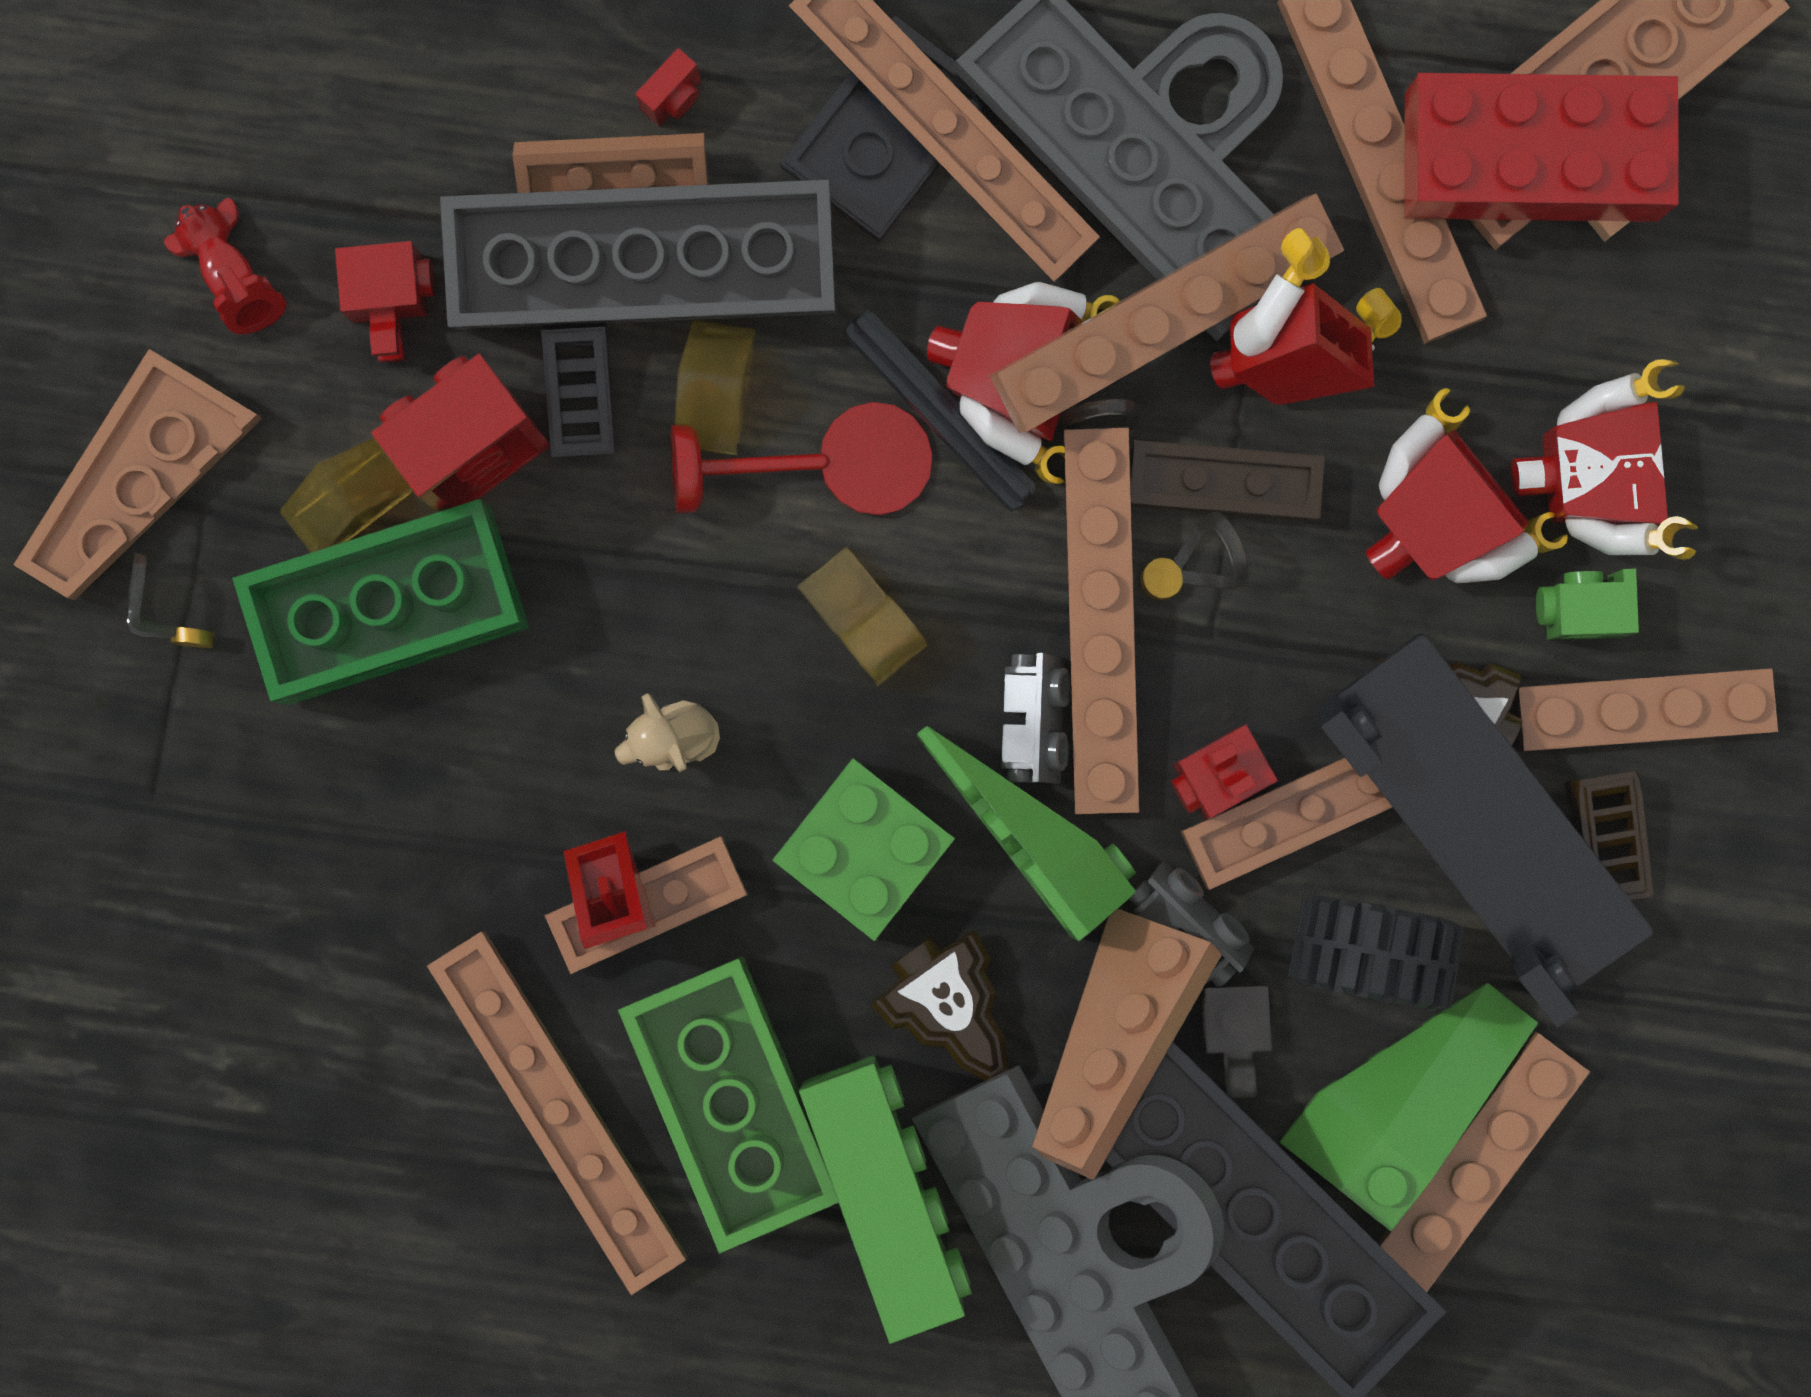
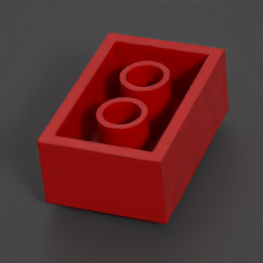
[370,353,550,512]

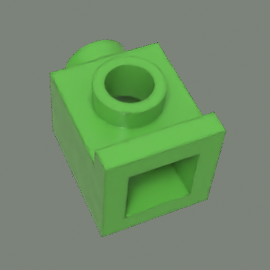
[1536,569,1639,640]

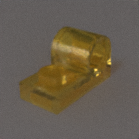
[797,547,927,686]

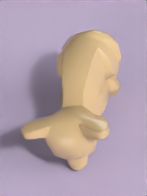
[615,693,720,772]

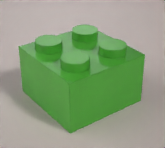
[772,759,955,941]

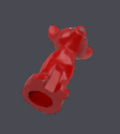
[164,198,287,334]

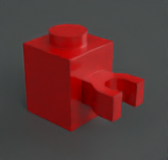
[335,241,436,363]
[1171,725,1278,819]

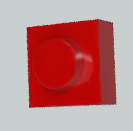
[635,48,701,127]

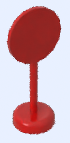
[670,402,932,516]

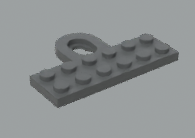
[953,0,1283,341]
[912,1065,1224,1397]

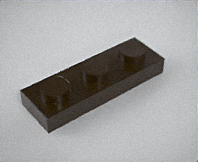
[1130,440,1325,522]

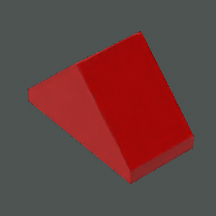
[563,831,656,949]

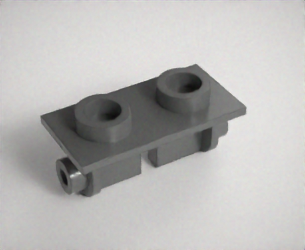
[1001,653,1072,784]
[1129,859,1255,988]

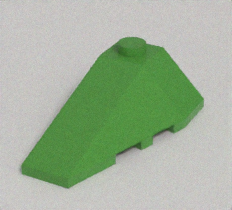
[917,726,1136,941]
[1278,982,1538,1231]

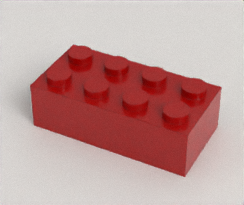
[1404,73,1678,222]

